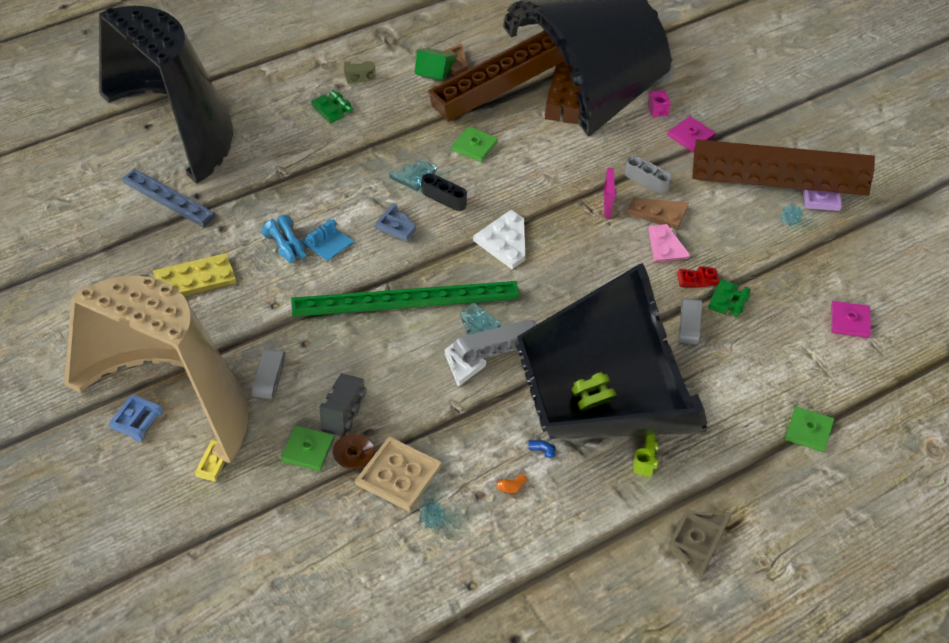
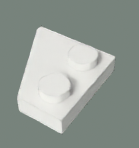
[445,343,486,386]

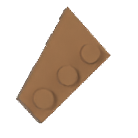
[627,198,689,230]

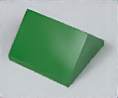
[414,48,457,82]

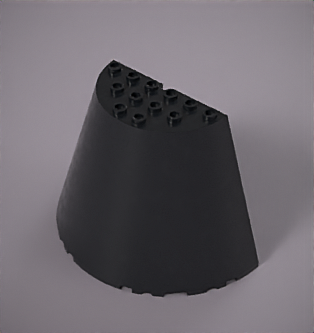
[503,0,672,136]
[99,6,233,184]
[516,263,708,439]

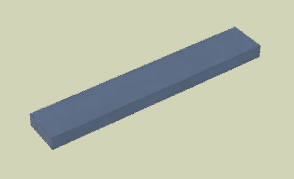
[122,168,215,227]

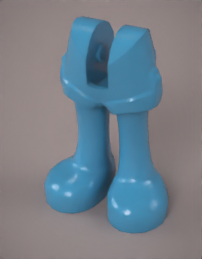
[261,215,306,263]

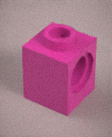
[647,90,671,117]

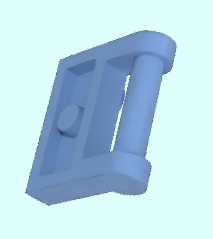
[109,394,164,442]

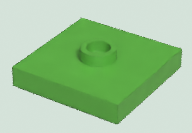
[451,126,498,162]
[785,406,834,452]
[281,425,334,472]

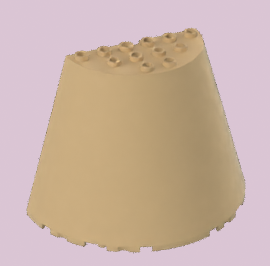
[64,276,249,463]

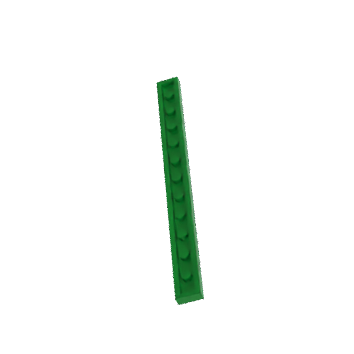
[291,281,519,317]

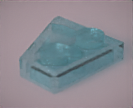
[389,160,437,191]
[460,303,501,335]

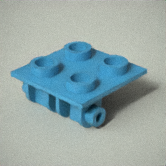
[302,219,354,261]

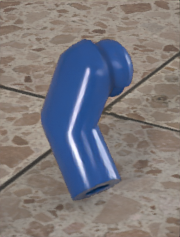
[528,440,556,458]

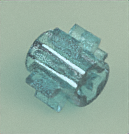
[780,204,803,225]
[419,502,445,529]

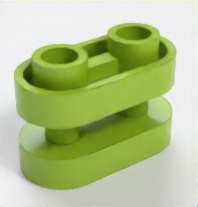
[571,372,617,411]

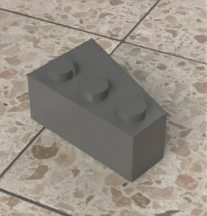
[320,373,367,437]

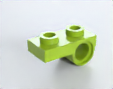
[632,435,658,477]

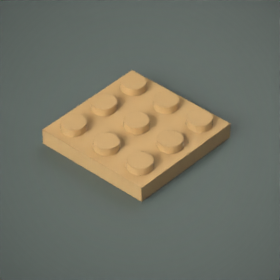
[356,437,442,512]

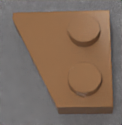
[444,43,468,76]

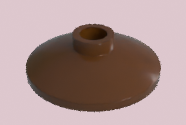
[333,434,374,469]

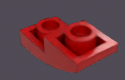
[677,266,720,288]

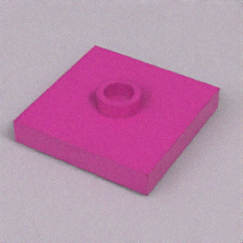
[668,116,716,152]
[603,168,617,219]
[831,301,871,338]

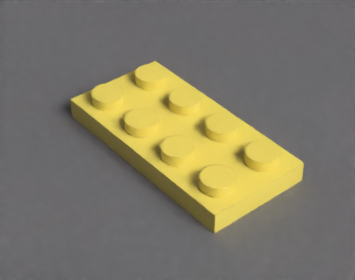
[153,253,236,297]

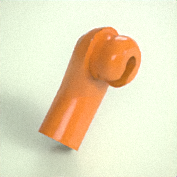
[497,473,527,494]

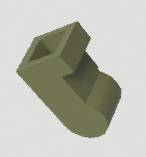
[344,61,376,84]

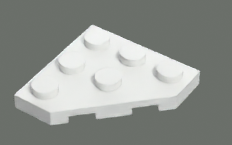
[473,210,525,270]

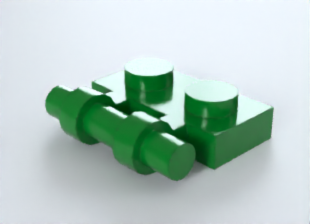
[311,90,354,124]
[708,279,751,317]

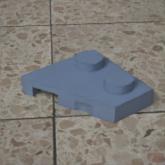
[375,203,416,241]

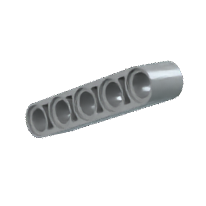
[453,320,537,362]

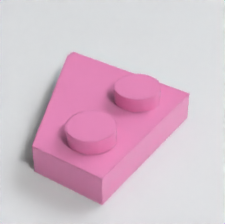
[648,224,690,262]

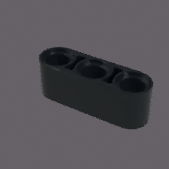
[422,173,467,211]

